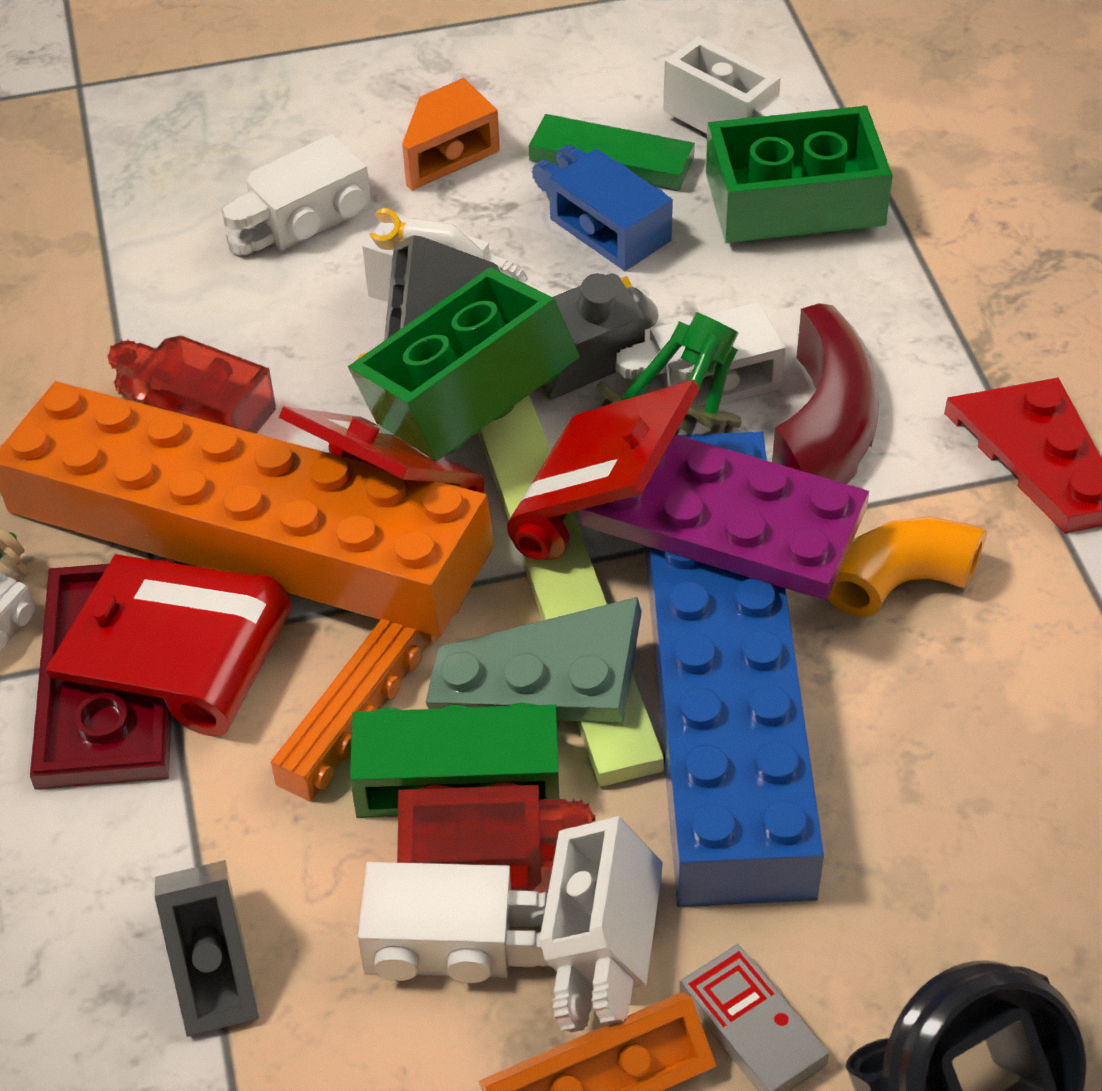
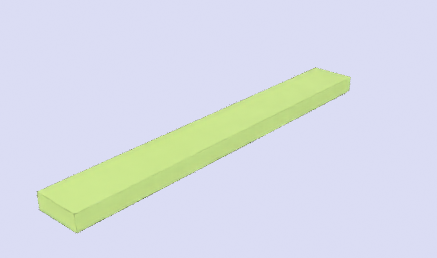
[478,395,664,787]

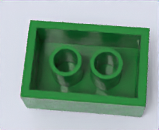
[705,105,893,243]
[347,267,580,461]

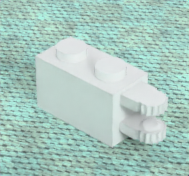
[663,36,801,134]
[358,862,551,983]

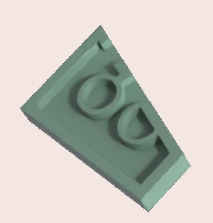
[425,597,642,722]

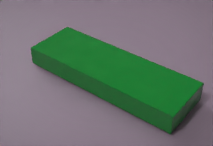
[528,114,695,190]

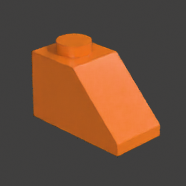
[402,78,500,191]

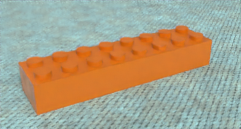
[0,381,495,637]

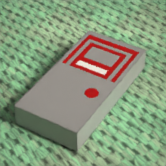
[679,944,830,1091]

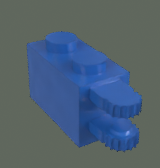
[531,144,673,271]

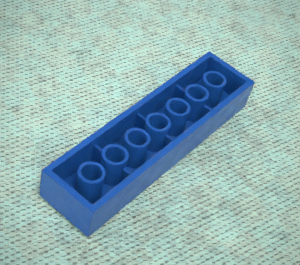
[644,431,824,907]

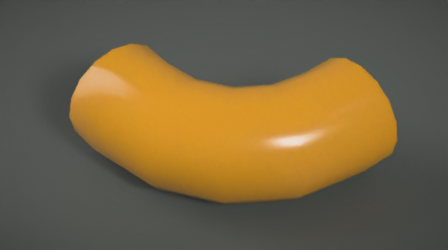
[828,516,987,617]

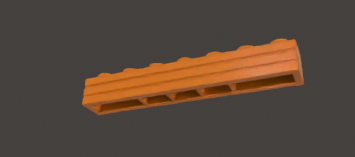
[271,599,464,802]

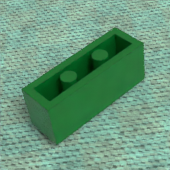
[350,702,560,818]

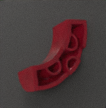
[772,303,879,484]

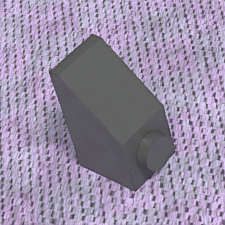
[154,860,259,1037]

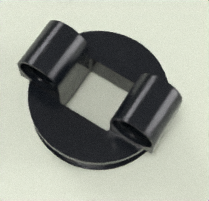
[846,960,1087,1091]

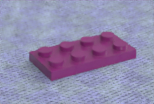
[580,434,869,601]

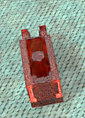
[107,335,276,434]
[397,782,596,891]

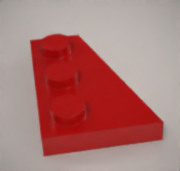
[944,377,1102,533]

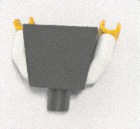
[356,208,500,360]

